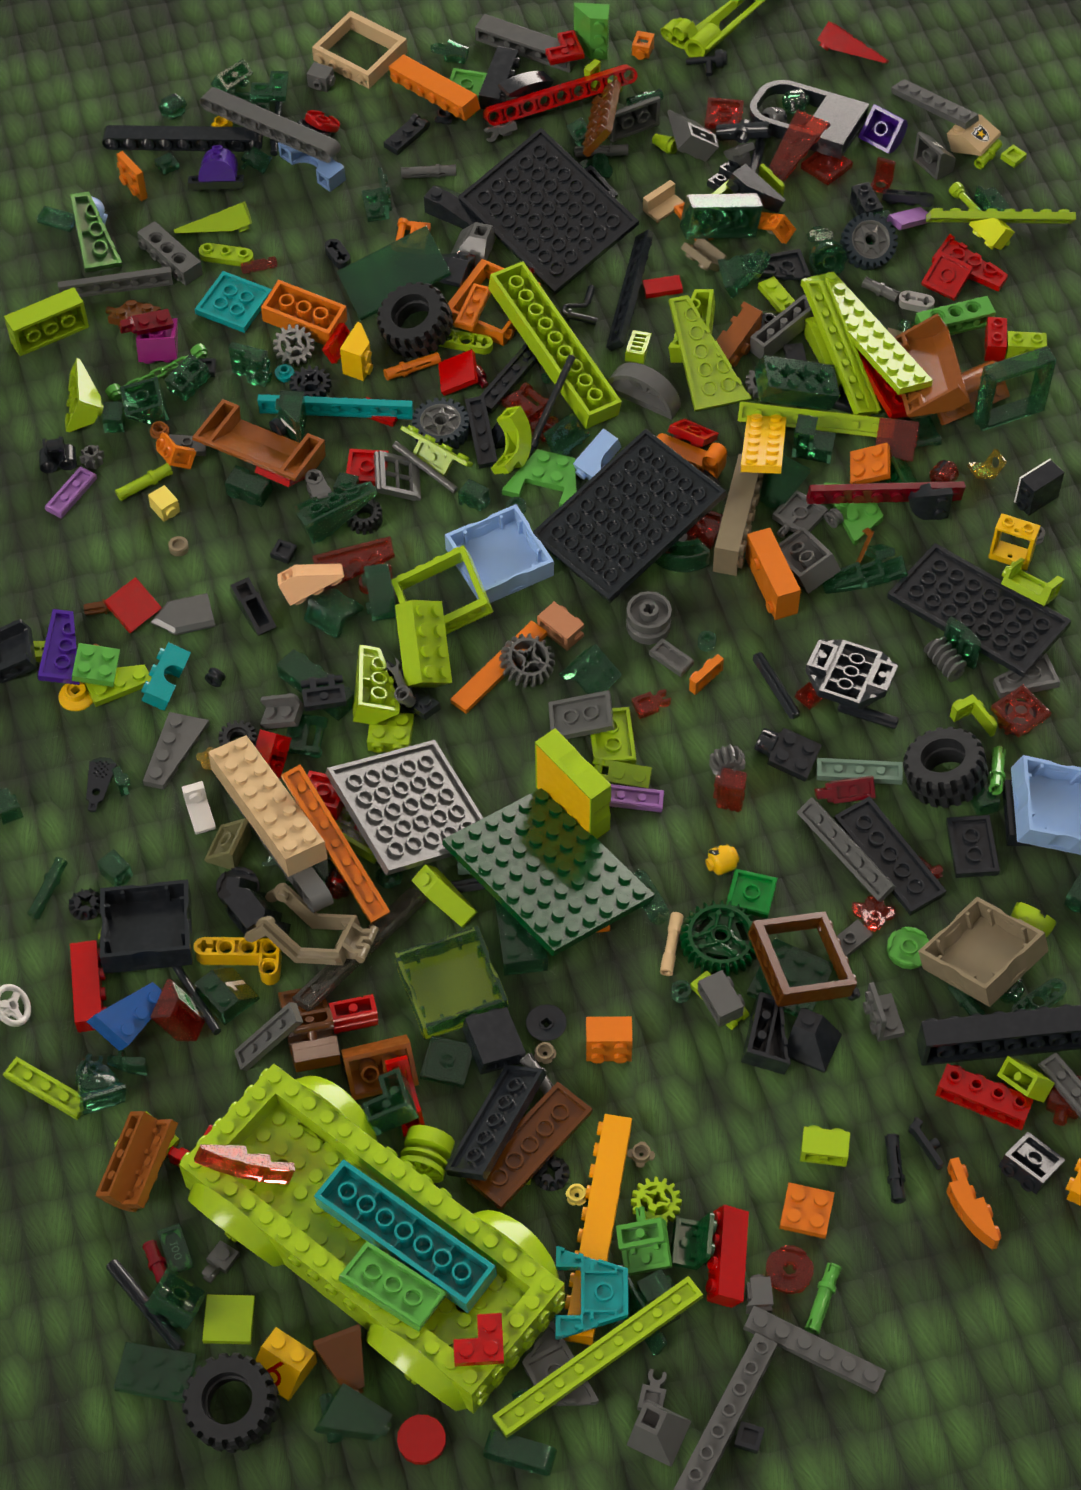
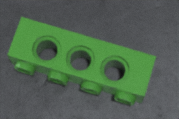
[914,296,996,335]

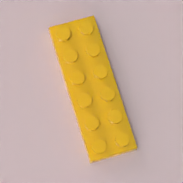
[741,414,786,474]

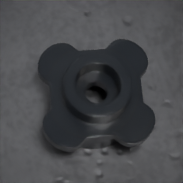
[435,108,454,124]

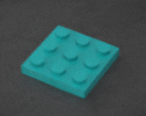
[195,271,272,333]

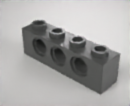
[137,221,203,286]

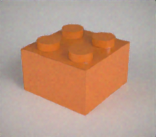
[586,1016,632,1063]

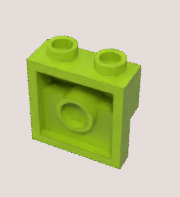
[367,713,414,753]

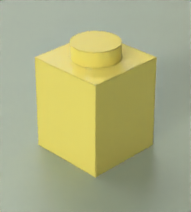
[148,485,180,522]

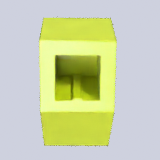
[968,218,1015,250]

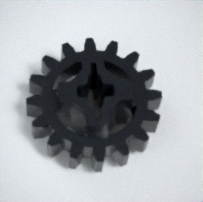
[289,365,332,397]

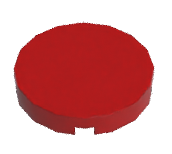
[304,110,340,132]
[397,1414,446,1465]

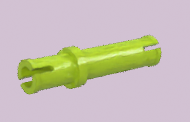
[115,463,173,501]

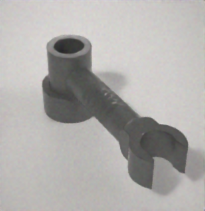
[386,658,416,707]

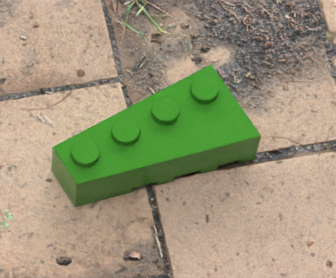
[70,191,122,273]

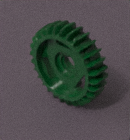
[680,900,757,977]

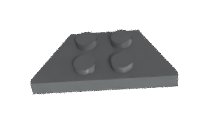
[522,1321,599,1407]

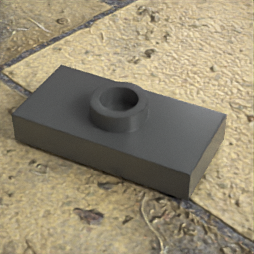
[169,434,208,456]
[649,638,694,677]
[836,920,873,958]

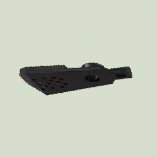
[86,757,117,812]

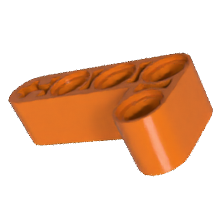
[657,433,727,479]

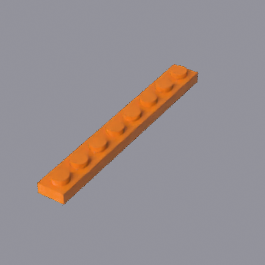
[281,764,390,924]

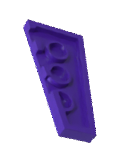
[38,609,80,685]

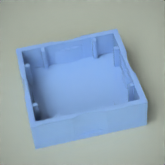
[445,504,554,603]
[1011,755,1081,855]

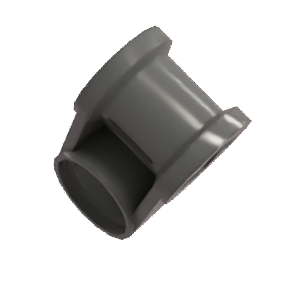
[305,469,334,509]

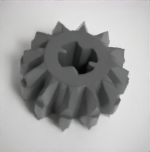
[709,744,746,779]

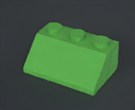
[574,2,610,60]

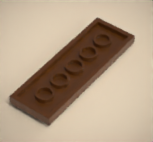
[582,79,621,157]
[466,1082,593,1210]

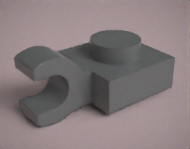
[484,121,518,142]
[202,1240,240,1284]

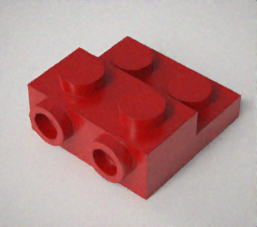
[295,770,344,820]

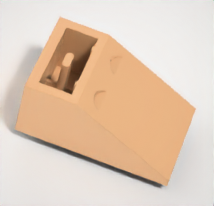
[277,564,344,606]

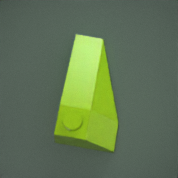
[65,358,104,432]

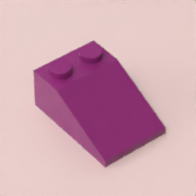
[136,318,178,364]

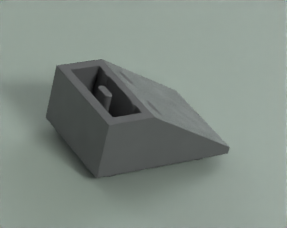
[667,110,719,162]

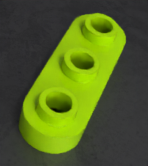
[199,243,254,267]

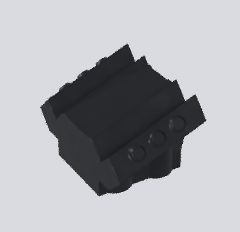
[223,877,291,936]

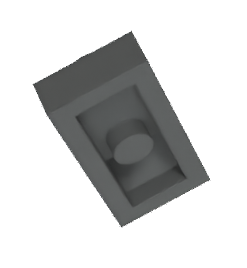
[723,142,755,166]

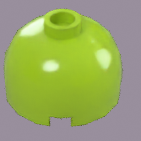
[1011,902,1056,937]

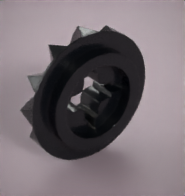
[68,888,100,921]
[533,1155,570,1191]

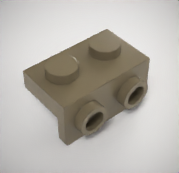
[681,236,727,272]

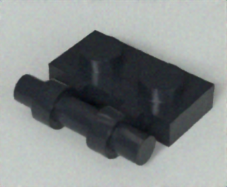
[301,674,347,711]

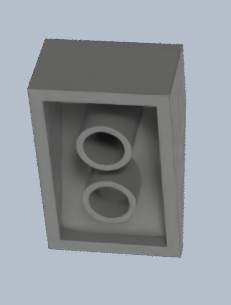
[779,526,841,594]

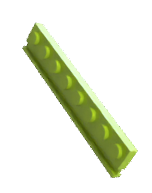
[802,279,881,416]

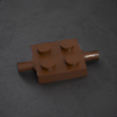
[106,300,161,326]

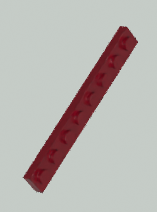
[806,481,966,504]

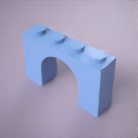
[573,428,621,480]

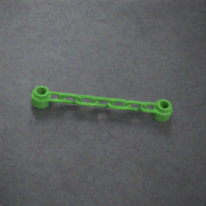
[105,343,208,401]

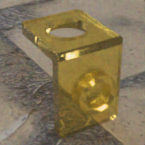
[967,449,1007,479]

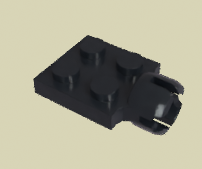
[754,727,822,782]

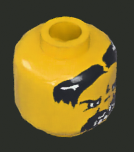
[705,844,739,875]

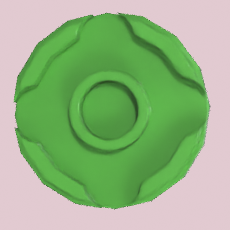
[886,927,929,969]

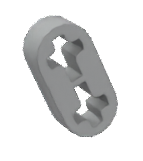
[898,291,935,312]

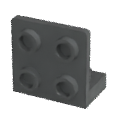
[863,982,905,1042]

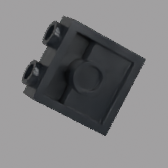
[999,1132,1065,1195]

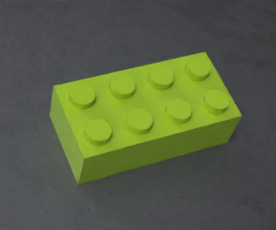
[4,287,89,356]
[395,600,452,688]

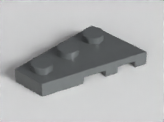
[993,653,1060,699]

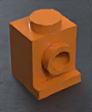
[632,31,654,60]

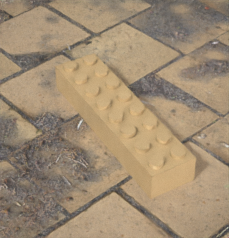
[208,735,327,877]

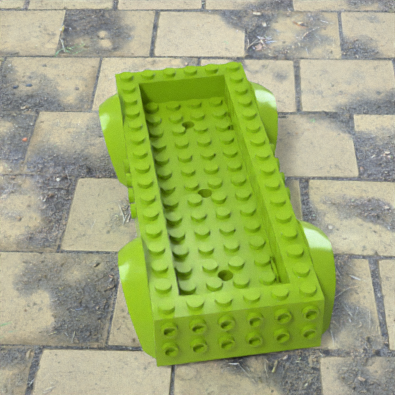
[179,1064,565,1414]

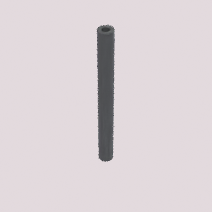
[392,441,458,493]

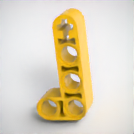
[194,937,282,985]

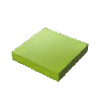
[202,1294,255,1344]

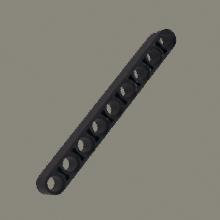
[102,125,263,152]

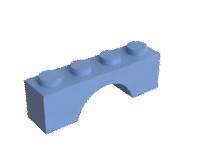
[278,142,346,192]

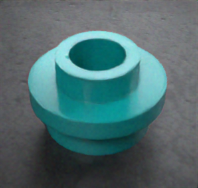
[275,364,294,382]

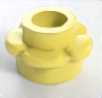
[566,1184,586,1206]

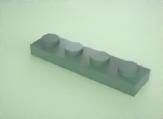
[817,758,903,785]

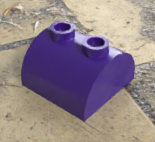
[858,104,908,154]
[199,145,238,182]

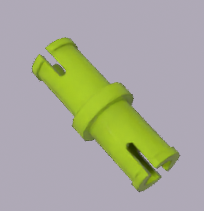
[974,139,1002,169]

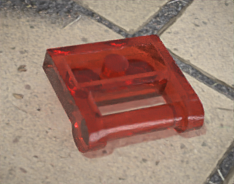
[502,382,548,422]

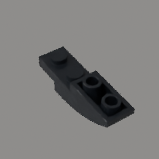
[386,660,441,720]

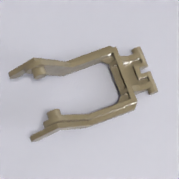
[244,883,379,965]

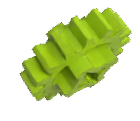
[631,1177,682,1224]

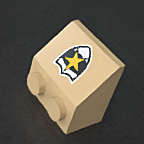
[947,114,1001,156]

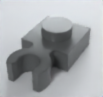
[637,1369,667,1411]

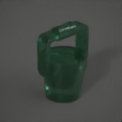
[430,39,469,64]

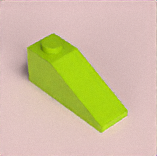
[411,864,478,928]

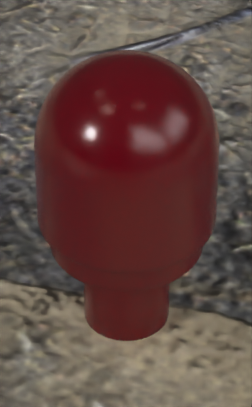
[475,364,489,389]

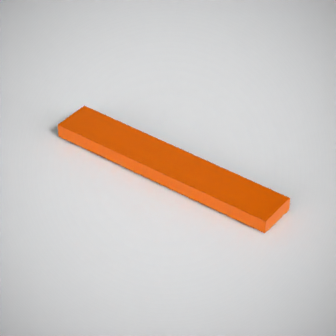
[450,621,547,714]

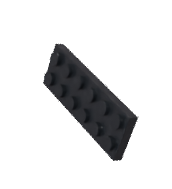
[834,796,946,916]
[444,1065,546,1181]

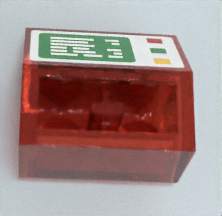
[150,979,205,1041]

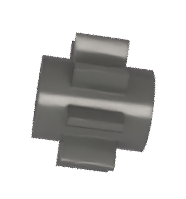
[80,445,105,469]

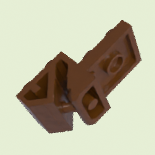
[278,984,341,1073]

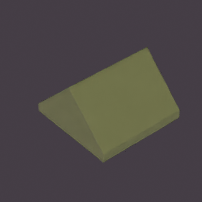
[204,818,252,870]

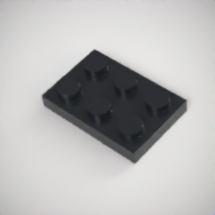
[946,815,1000,878]

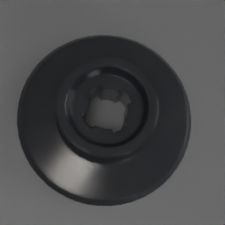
[526,1004,567,1041]

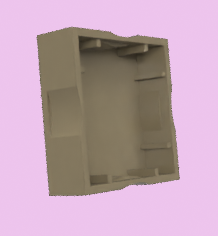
[918,897,1049,1007]

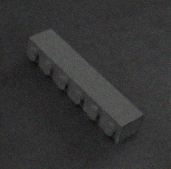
[475,14,578,73]

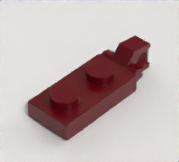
[119,309,174,335]
[815,776,876,804]

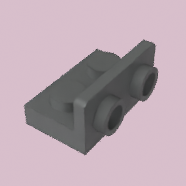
[260,693,304,729]

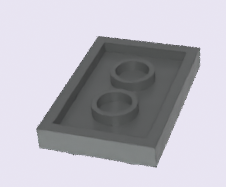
[548,690,614,739]

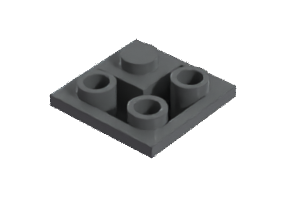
[451,222,496,267]
[627,1399,692,1467]

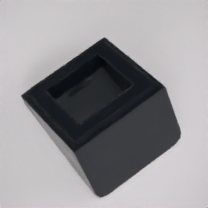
[491,422,506,449]

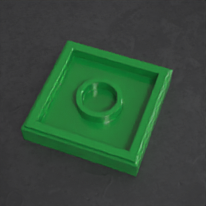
[726,869,778,918]

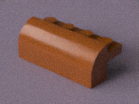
[937,361,1010,425]
[95,1111,178,1212]

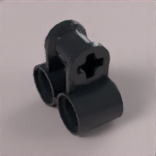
[39,436,77,473]

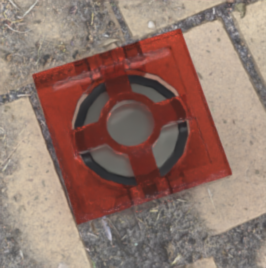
[991,685,1051,738]

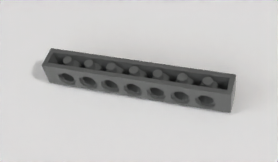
[674,1333,778,1490]

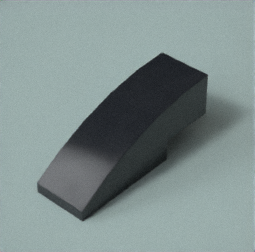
[498,71,554,97]
[230,577,277,636]

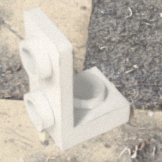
[182,781,216,834]

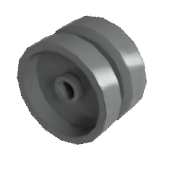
[626,591,672,645]

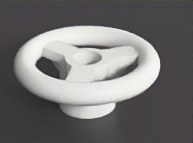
[0,984,31,1027]

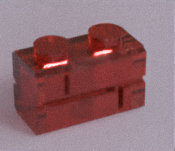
[713,768,747,812]

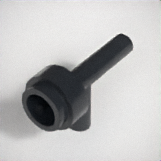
[686,49,728,77]

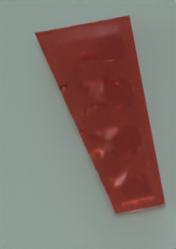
[769,110,830,182]
[312,536,395,594]

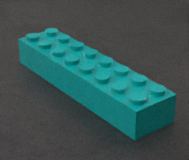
[314,1159,497,1313]

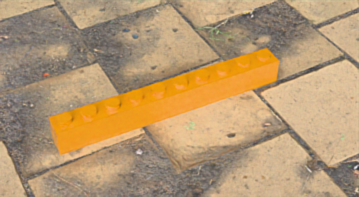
[564,1114,632,1345]

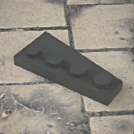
[143,712,210,790]

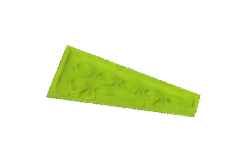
[669,295,752,412]

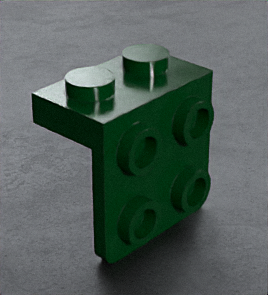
[671,1212,717,1270]

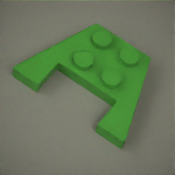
[502,449,576,507]

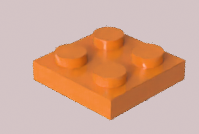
[116,151,148,201]
[850,443,890,484]
[779,1183,835,1239]

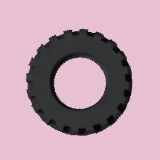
[377,282,453,358]
[903,727,989,808]
[182,1352,280,1453]

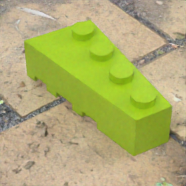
[668,289,715,363]

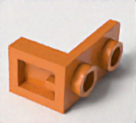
[751,212,796,244]
[156,432,197,469]

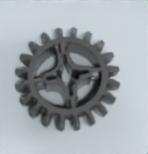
[499,634,555,688]

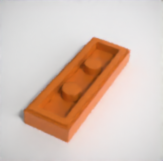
[454,283,491,332]

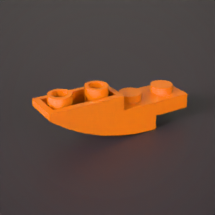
[946,1157,1001,1250]

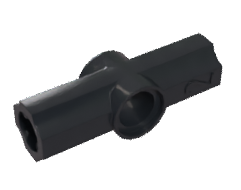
[715,119,772,143]

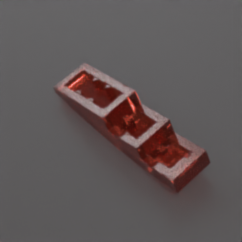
[194,1144,295,1184]

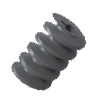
[923,637,967,682]

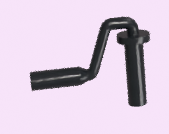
[561,285,597,325]

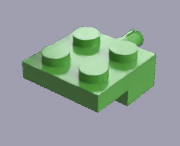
[616,1207,672,1276]

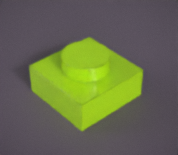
[1000,145,1027,168]

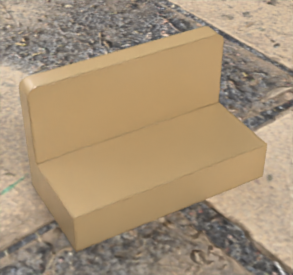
[643,180,684,222]

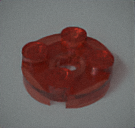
[766,1245,814,1294]

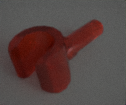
[919,856,943,879]

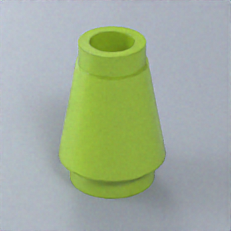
[652,134,678,154]

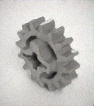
[273,324,314,367]

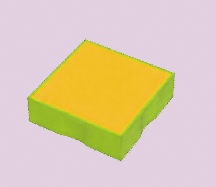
[535,728,611,839]

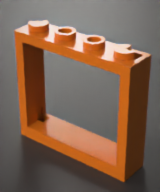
[448,259,541,346]

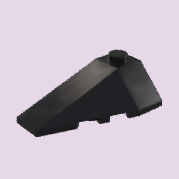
[424,185,482,229]
[395,252,475,287]

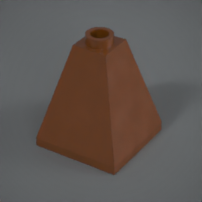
[313,1324,365,1398]

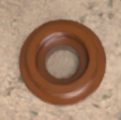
[150,421,170,439]

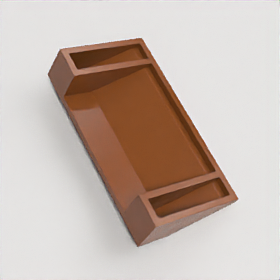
[192,399,326,481]

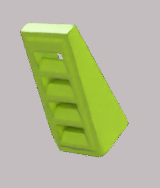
[625,330,652,364]

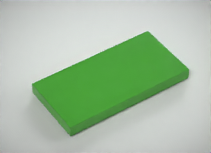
[339,1241,447,1332]

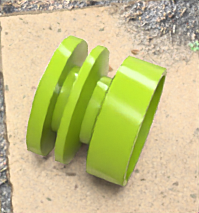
[400,1125,455,1183]

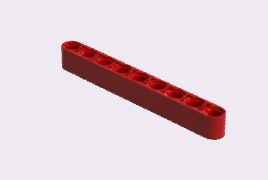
[483,64,638,126]

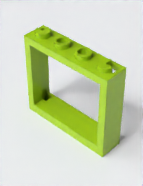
[391,545,493,635]

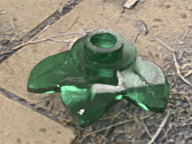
[579,153,613,178]

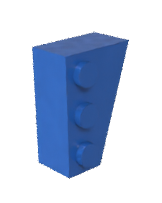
[86,982,169,1051]

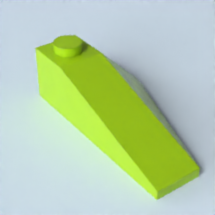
[174,201,252,233]
[804,317,841,387]
[353,645,400,724]

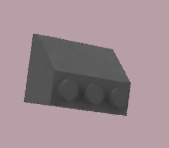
[608,96,661,142]

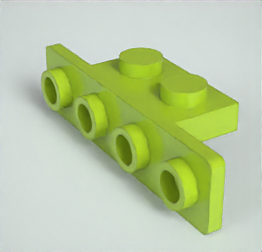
[400,425,473,475]

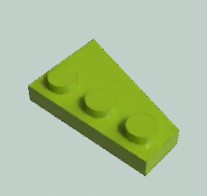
[84,664,152,707]

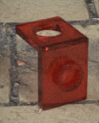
[871,157,896,193]

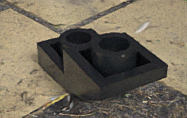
[707,160,741,191]

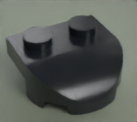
[908,483,953,520]

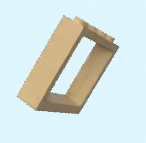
[312,11,408,89]

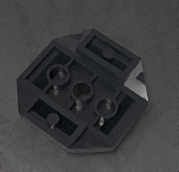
[805,640,898,710]

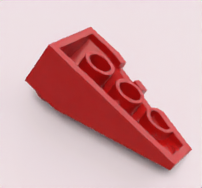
[817,21,889,64]

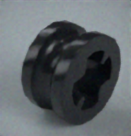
[204,667,226,687]

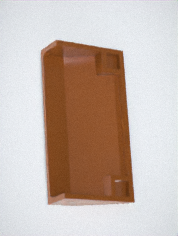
[894,313,970,417]

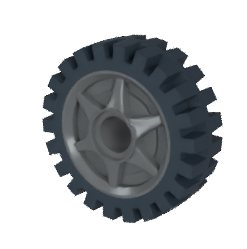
[840,212,898,270]
[412,398,470,450]

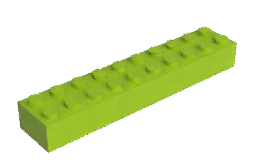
[488,261,622,429]

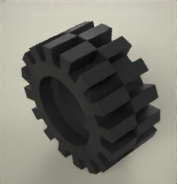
[346,497,383,535]
[218,720,257,746]

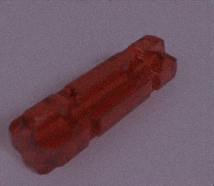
[241,256,277,274]

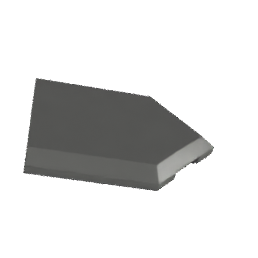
[151,593,215,635]

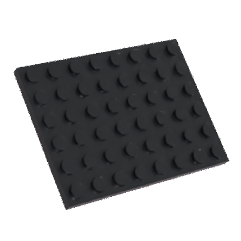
[458,128,639,295]
[533,429,727,603]

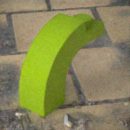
[491,406,532,474]

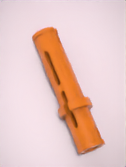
[383,352,441,381]

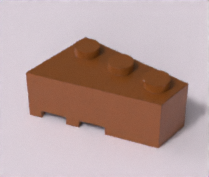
[716,302,763,367]

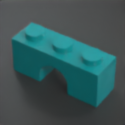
[141,642,191,711]

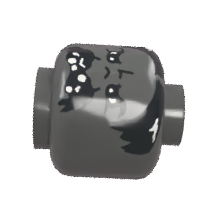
[762,107,787,123]

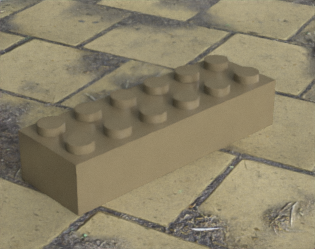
[713,454,764,576]

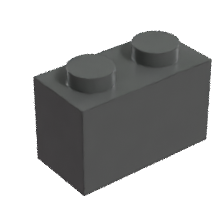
[698,970,745,1027]

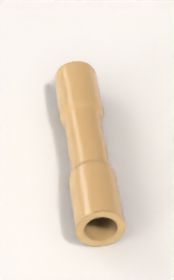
[660,912,684,976]

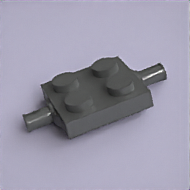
[772,490,828,538]

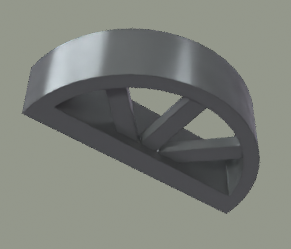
[608,363,681,420]

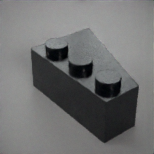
[741,992,791,1075]

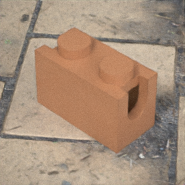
[537,602,584,651]

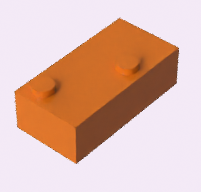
[261,280,347,345]
[745,528,801,620]

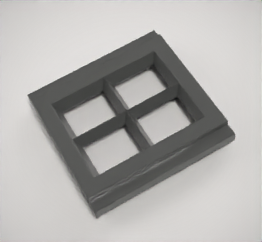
[374,451,421,501]

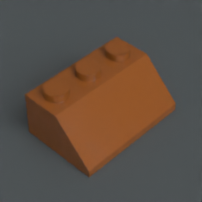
[341,1034,419,1100]

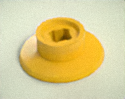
[58,682,93,711]

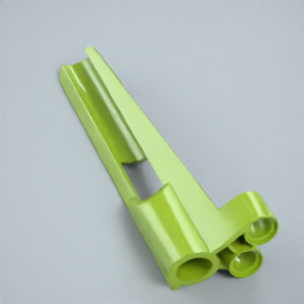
[661,0,766,57]

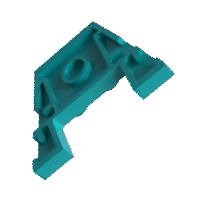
[555,1246,628,1340]

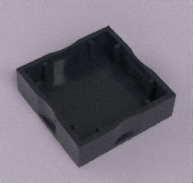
[100,879,193,974]

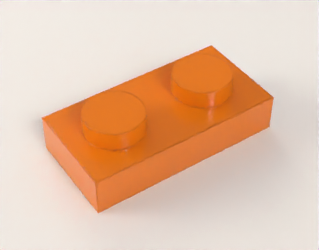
[689,654,724,695]

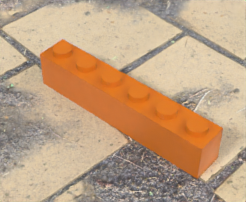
[388,54,480,121]

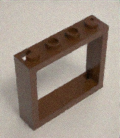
[747,911,857,1007]

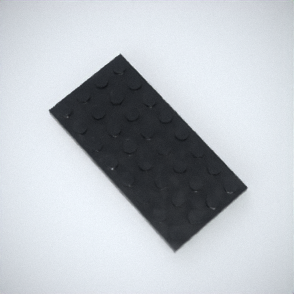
[887,543,1071,678]

